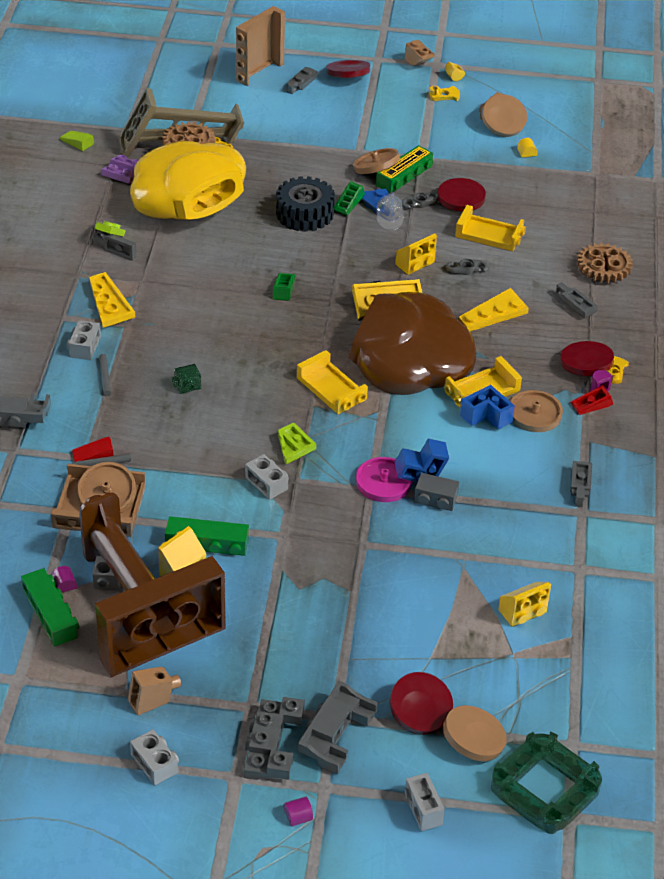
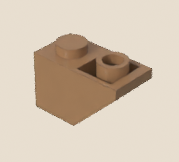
[405,40,435,66]

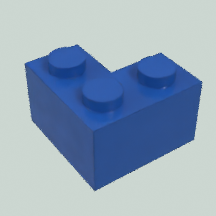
[460,385,515,429]
[395,438,450,482]

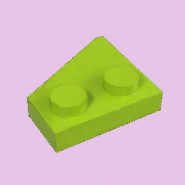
[94,221,126,237]
[278,422,316,464]

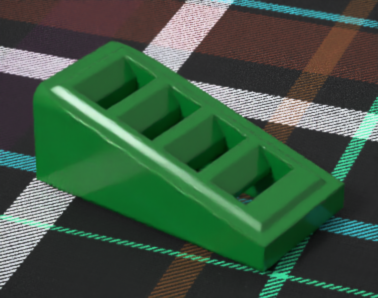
[334,181,365,216]
[273,273,296,301]

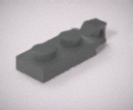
[287,67,318,94]
[93,232,136,261]
[555,282,598,318]
[570,461,592,507]

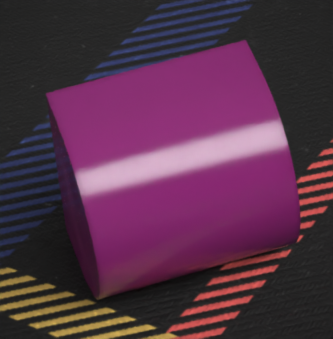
[591,370,612,391]
[51,566,77,592]
[283,796,313,827]

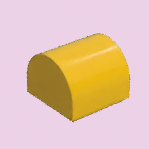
[445,62,466,81]
[517,138,537,158]

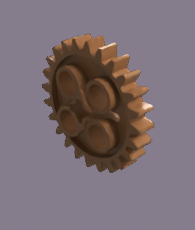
[162,122,215,145]
[577,242,633,283]

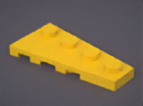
[89,272,135,328]
[458,288,529,331]

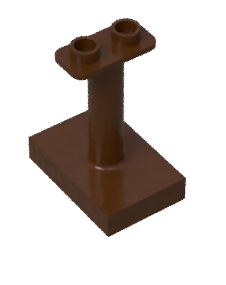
[79,492,226,678]

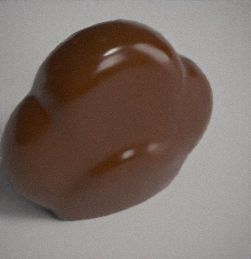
[348,292,477,395]

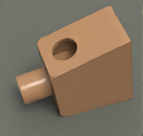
[128,667,181,716]

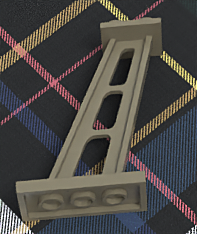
[118,87,244,158]

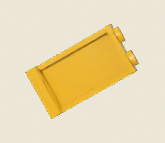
[455,205,526,252]
[297,350,368,414]
[444,356,522,408]

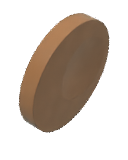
[482,94,527,137]
[353,148,400,174]
[510,390,563,432]
[78,462,136,513]
[443,705,507,761]

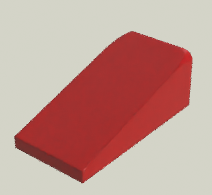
[570,385,613,415]
[72,437,114,462]

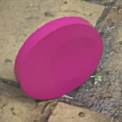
[356,457,413,502]

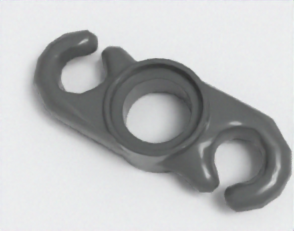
[401,192,438,209]
[446,259,489,275]

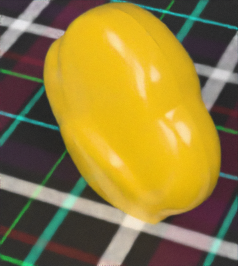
[130,141,246,220]

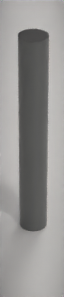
[99,354,111,396]
[72,453,131,466]

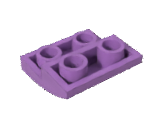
[101,155,138,184]

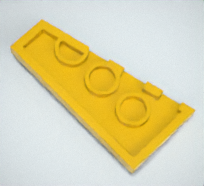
[352,279,422,320]

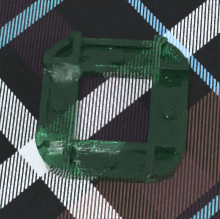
[491,731,602,834]

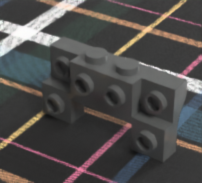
[0,394,51,428]
[298,681,378,774]
[244,697,305,780]

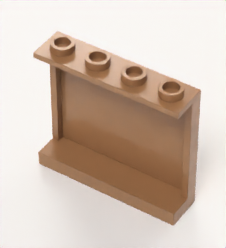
[236,6,285,86]
[51,464,146,537]

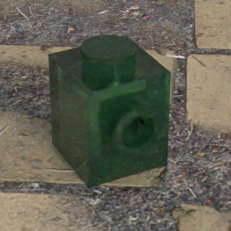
[172,364,201,394]

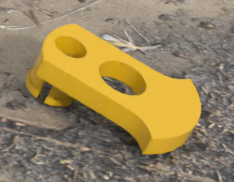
[429,85,460,101]
[607,356,629,384]

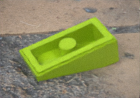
[60,130,94,151]

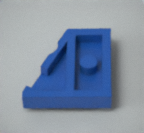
[361,189,395,215]

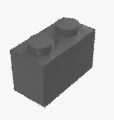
[414,473,459,511]

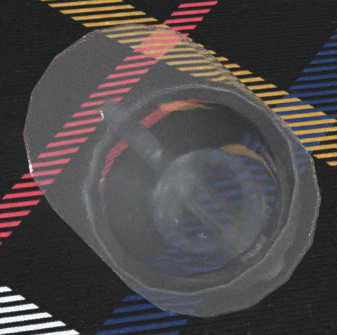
[377,192,403,230]

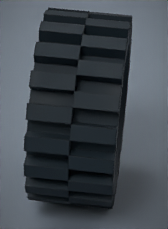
[276,176,335,232]

